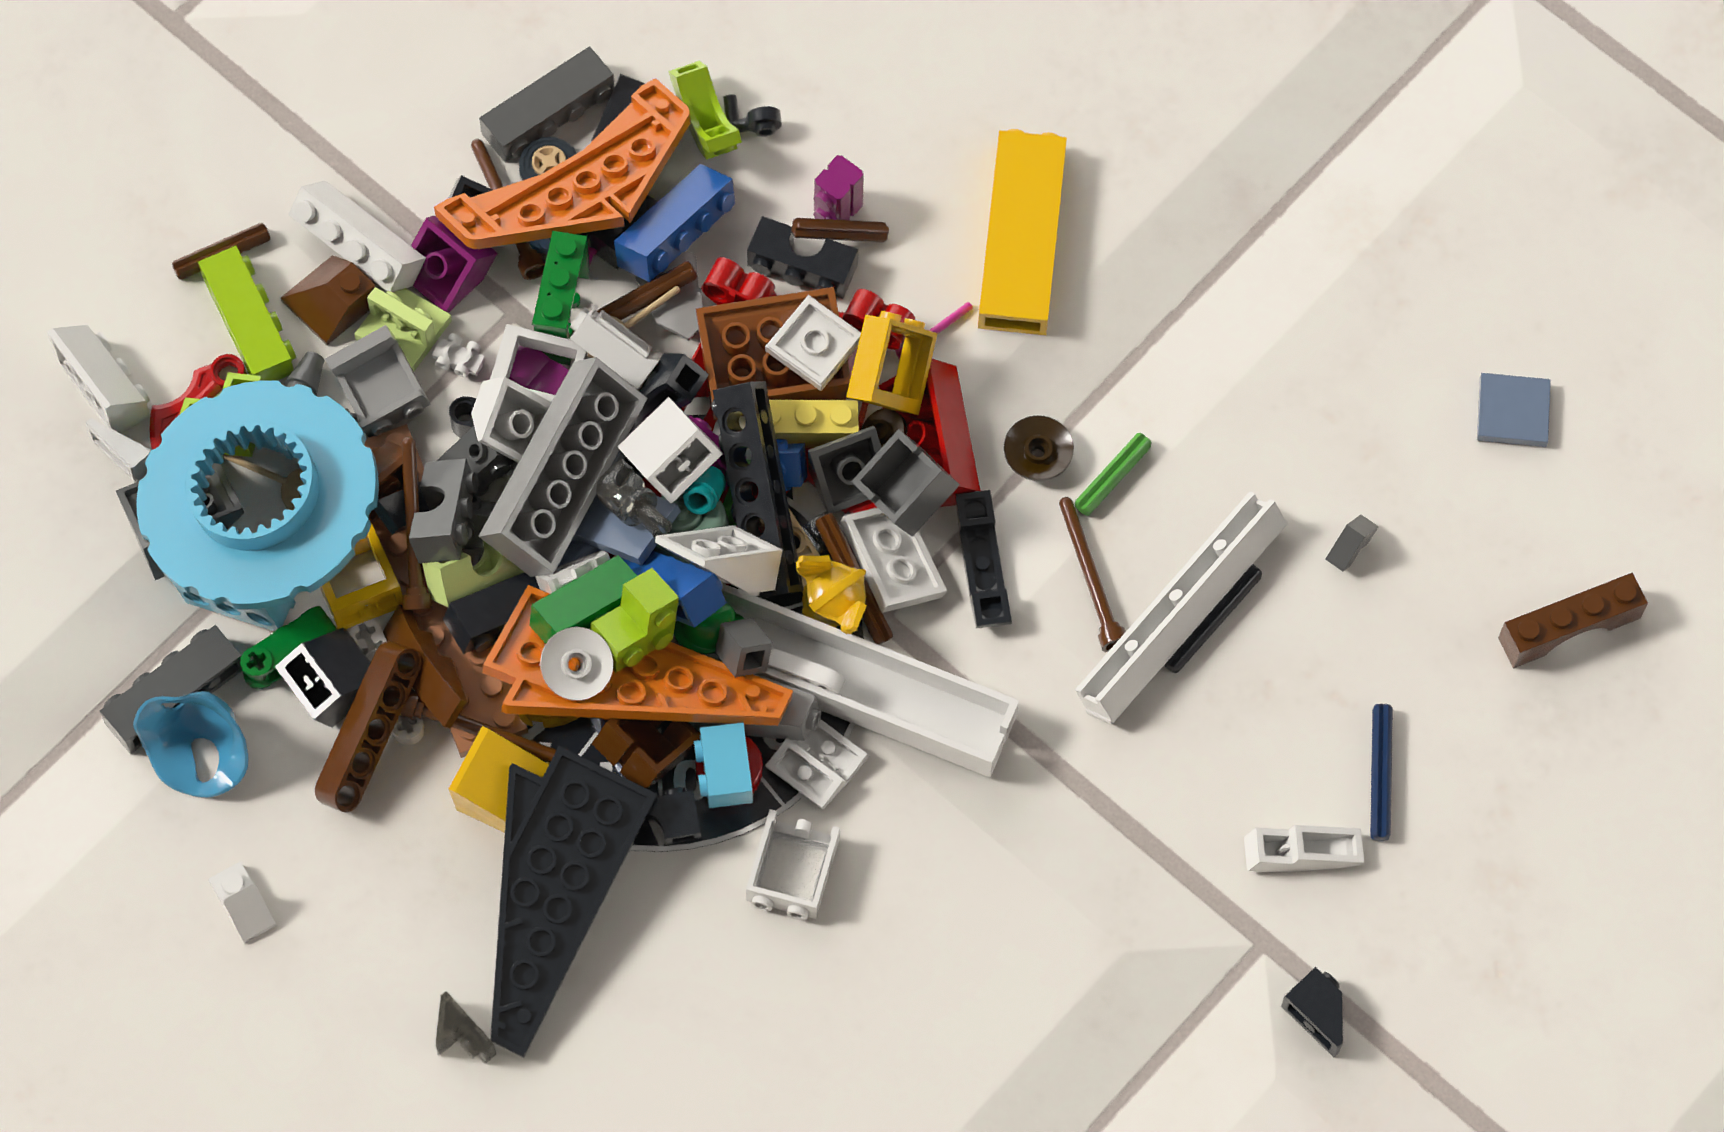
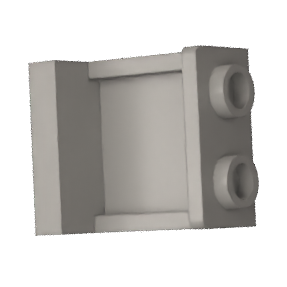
[325,325,430,437]

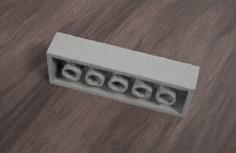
[478,357,647,577]

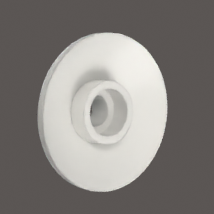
[540,627,613,700]

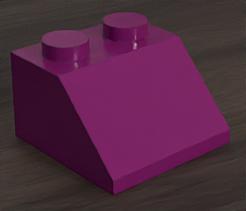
[410,215,498,313]

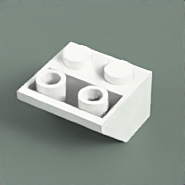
[618,397,722,504]

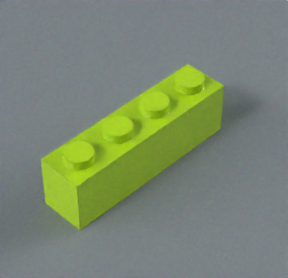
[198,246,297,381]

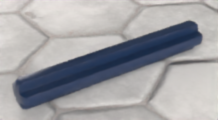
[1370,703,1393,841]

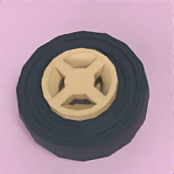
[519,137,577,181]

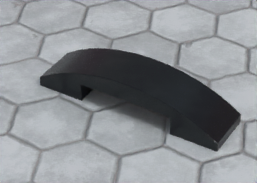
[955,490,1012,629]

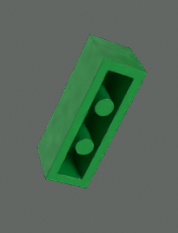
[529,555,637,644]

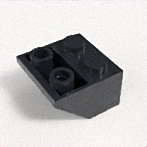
[275,627,371,728]

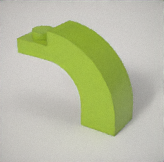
[668,60,742,160]

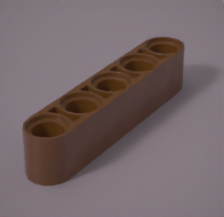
[314,641,422,813]

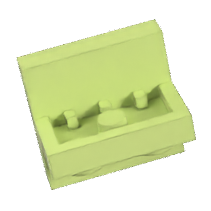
[355,287,452,371]

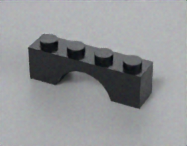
[606,353,709,489]

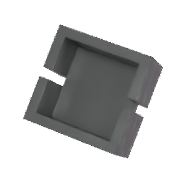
[851,429,960,537]

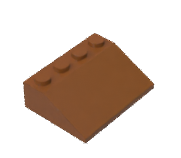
[696,287,851,420]

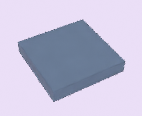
[1477,373,1551,447]

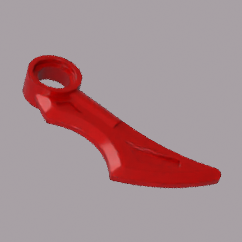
[149,354,247,450]

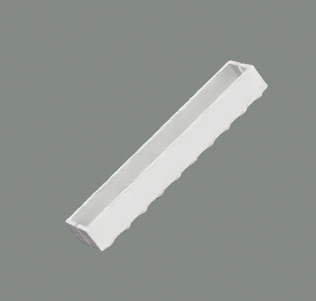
[671,583,1019,778]

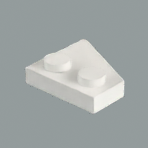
[535,550,610,594]

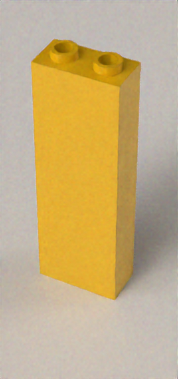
[978,129,1067,336]

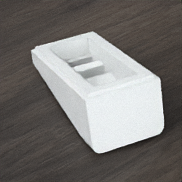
[86,418,151,482]

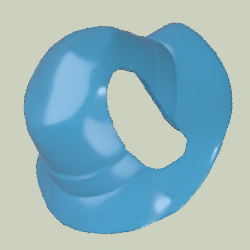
[133,691,248,798]

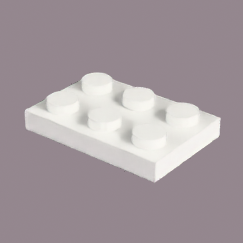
[839,508,947,613]

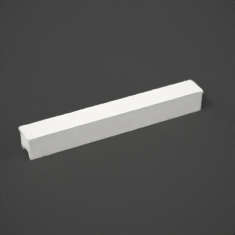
[1075,492,1288,725]

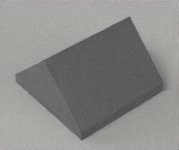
[808,426,881,514]

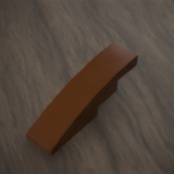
[382,604,467,729]

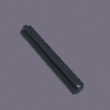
[1164,564,1262,673]

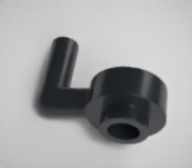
[723,94,782,137]

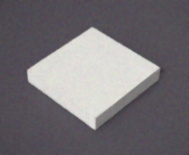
[765,295,861,391]

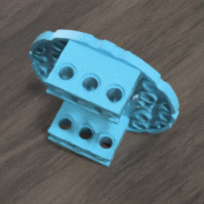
[137,380,379,631]

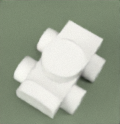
[432,333,485,378]

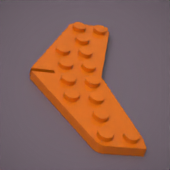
[434,78,691,249]

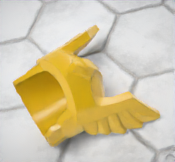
[796,555,867,635]

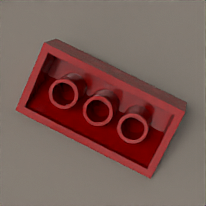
[879,359,981,508]

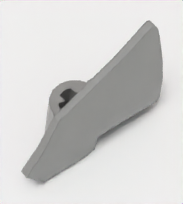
[633,252,703,341]

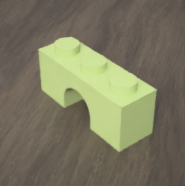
[422,541,524,607]

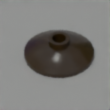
[1004,415,1074,481]

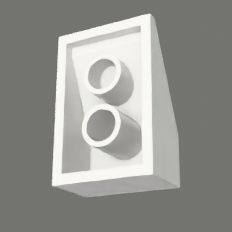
[655,525,782,596]

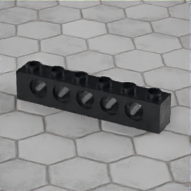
[712,381,804,599]

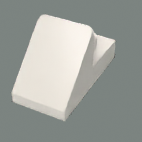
[208,861,276,943]

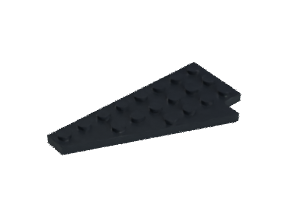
[490,746,657,1058]

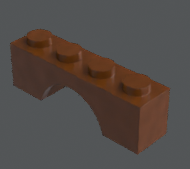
[1498,572,1648,668]

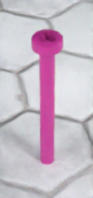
[895,302,973,360]

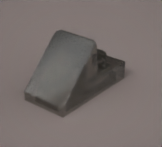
[436,991,496,1064]

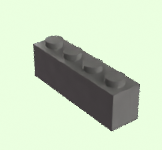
[479,46,615,162]
[100,625,243,755]

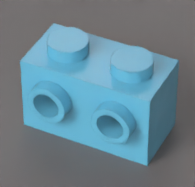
[694,723,753,808]

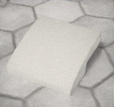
[766,719,869,809]

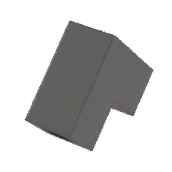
[1325,514,1379,572]

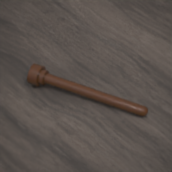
[471,139,546,280]
[402,437,432,610]
[1059,497,1126,652]
[400,689,556,762]

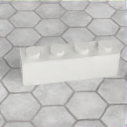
[288,180,426,292]

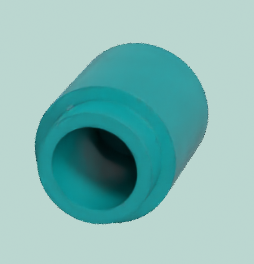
[683,466,726,514]

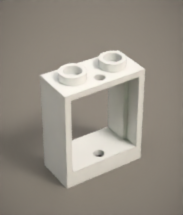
[490,324,590,402]

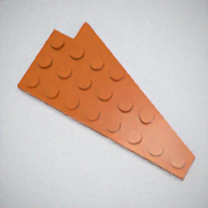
[482,585,793,726]

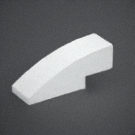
[1244,825,1364,872]

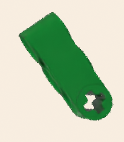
[240,606,337,689]

